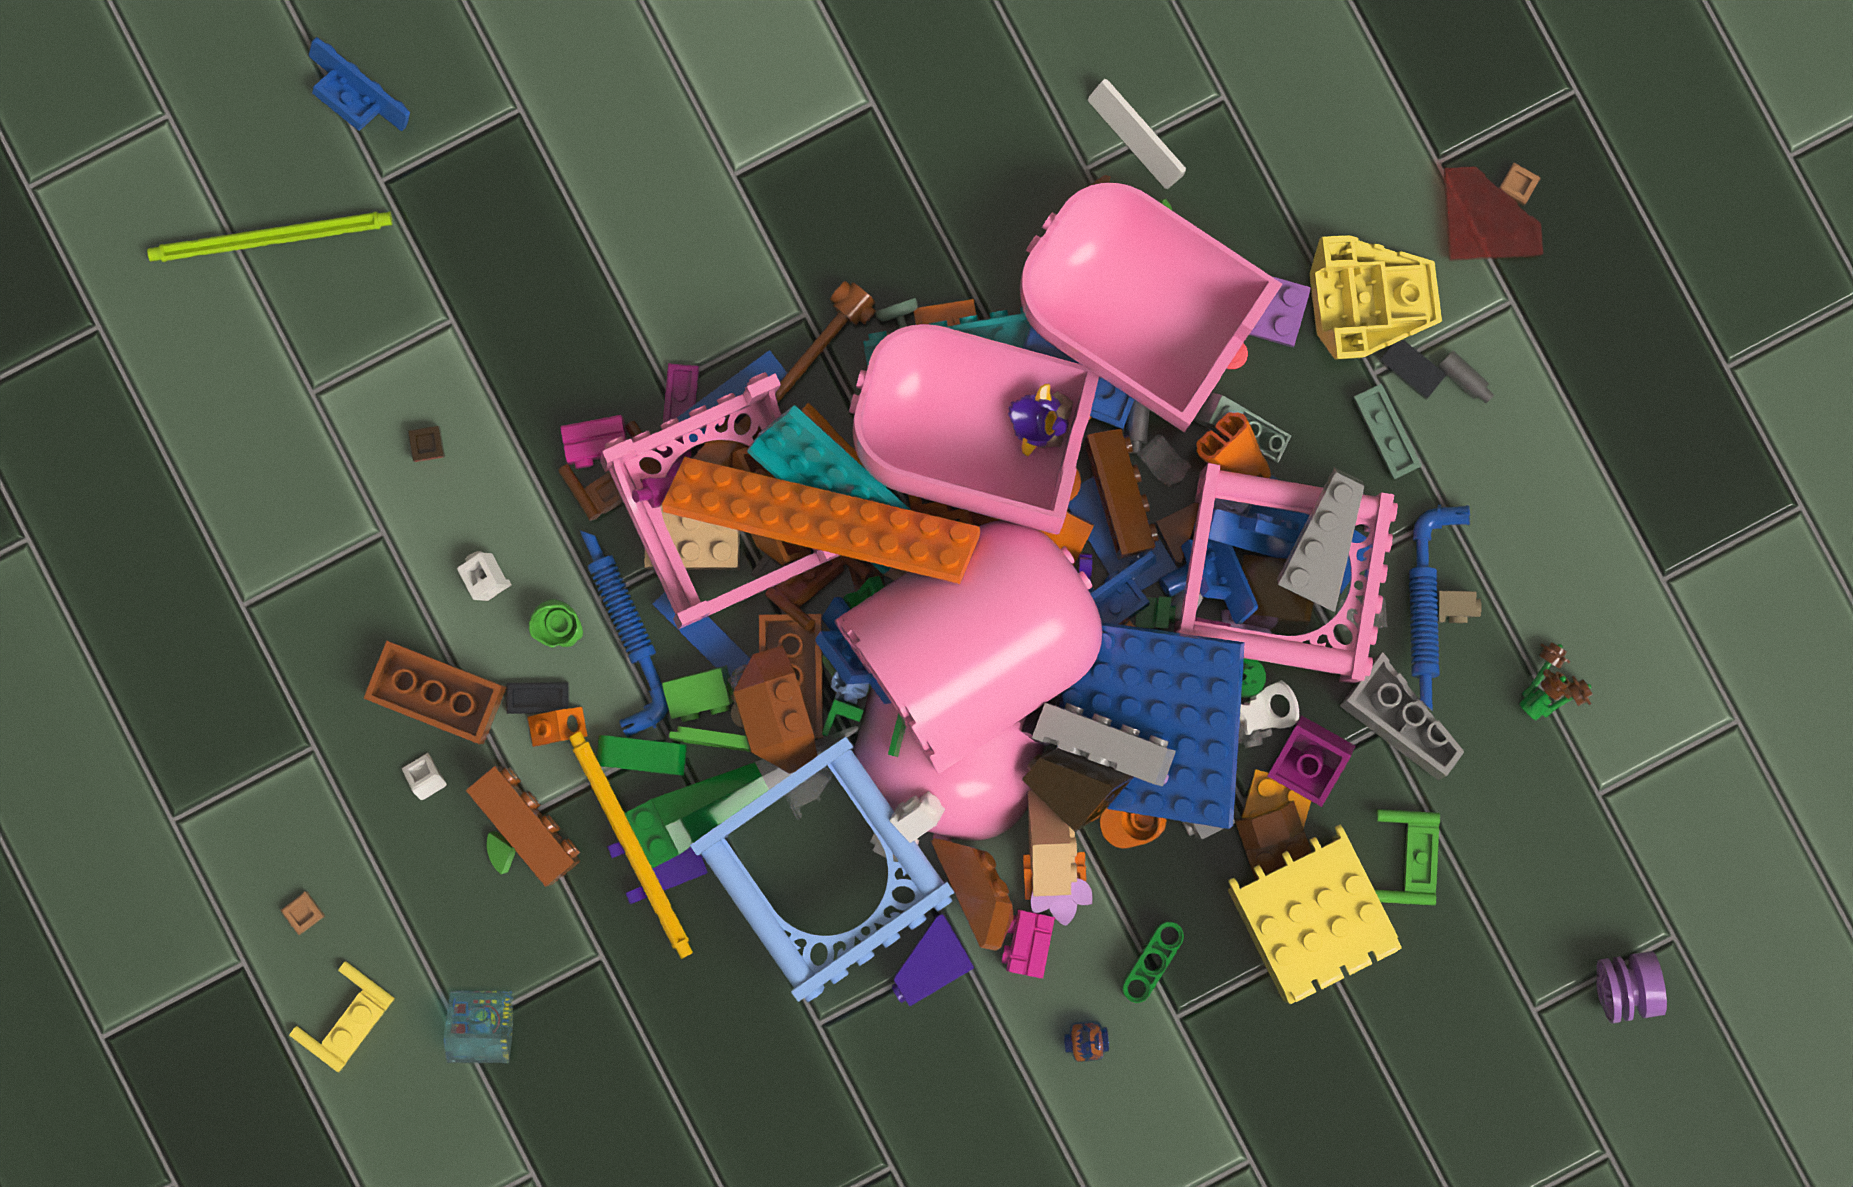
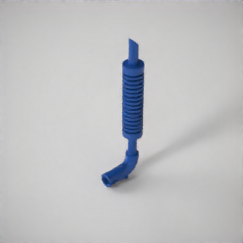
[1409,505,1470,711]
[579,530,669,738]

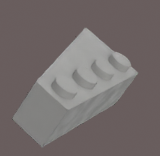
[1277,467,1364,612]
[1340,652,1464,780]
[1032,703,1176,786]

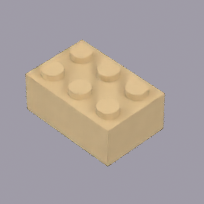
[645,506,740,570]
[1028,791,1077,896]

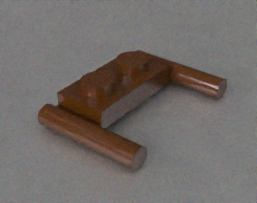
[558,421,661,521]
[765,555,874,631]

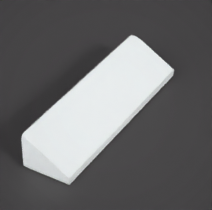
[1088,79,1186,189]

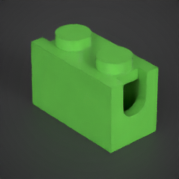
[662,665,735,722]

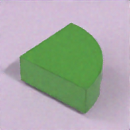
[487,831,516,874]

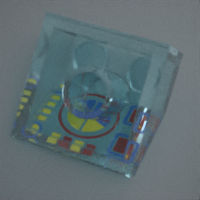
[444,991,513,1063]

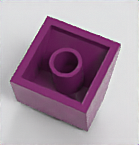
[1268,715,1355,807]

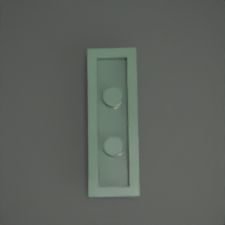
[1353,383,1422,480]

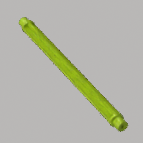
[147,211,393,262]

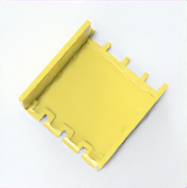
[1227,824,1402,1004]

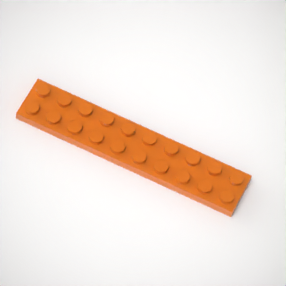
[662,457,980,584]

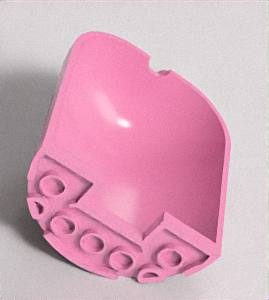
[1020,183,1282,432]
[849,324,1099,535]
[834,520,1102,774]
[853,687,1045,842]

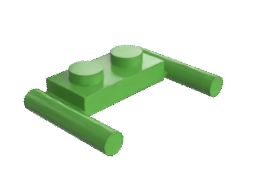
[1375,809,1440,905]

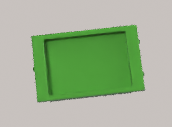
[669,726,751,752]

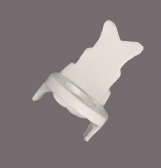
[1240,680,1299,735]

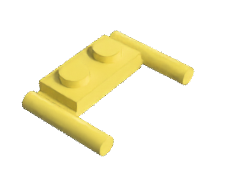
[289,961,395,1073]

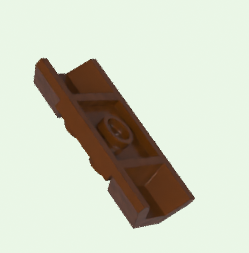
[1235,800,1311,880]

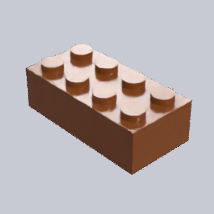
[759,614,824,739]
[363,641,507,744]
[466,766,581,887]

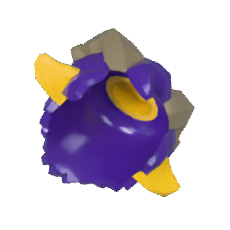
[1008,384,1073,457]

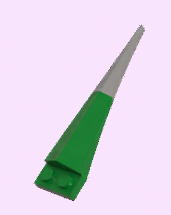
[624,726,859,869]

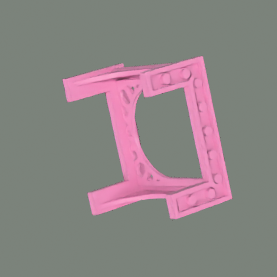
[600,372,840,630]
[1174,463,1398,684]

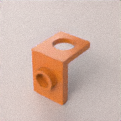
[528,707,588,747]

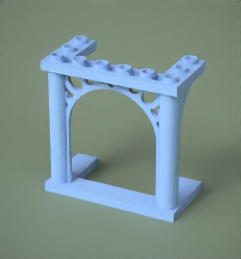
[690,737,954,1003]

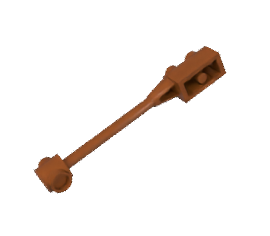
[693,281,876,468]

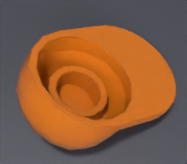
[1100,809,1167,849]

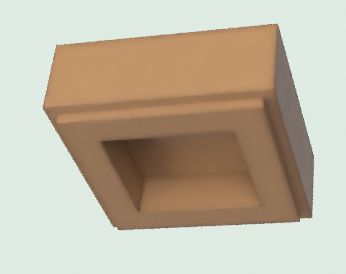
[1497,163,1540,206]
[280,891,325,935]

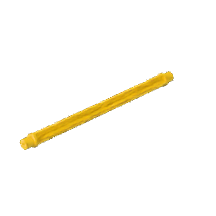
[568,731,693,959]

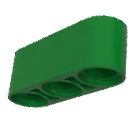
[596,735,687,776]
[1121,921,1184,1003]

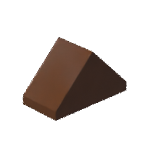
[1155,503,1199,565]

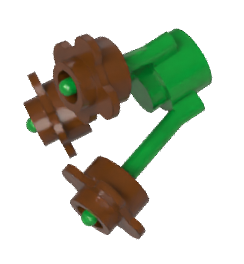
[1519,642,1593,721]

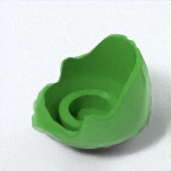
[529,599,583,647]

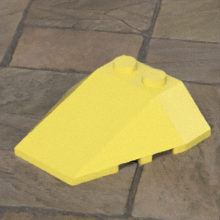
[1309,235,1442,360]

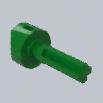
[1241,658,1266,698]

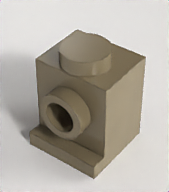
[1436,591,1481,623]

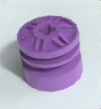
[1597,951,1667,1023]

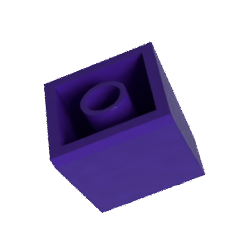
[892,912,974,1007]

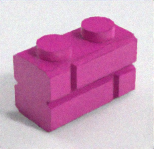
[560,415,628,469]
[1001,909,1055,978]

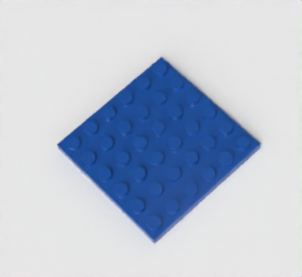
[1057,622,1245,829]

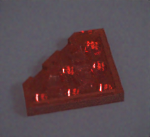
[1444,167,1543,261]

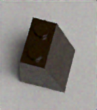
[1225,554,1314,636]
[1022,748,1134,832]

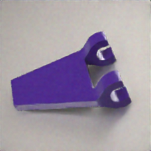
[607,842,708,904]

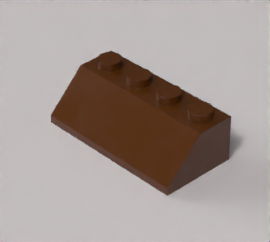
[1084,429,1159,560]

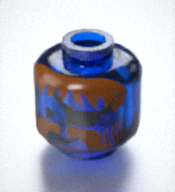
[1064,1020,1109,1062]

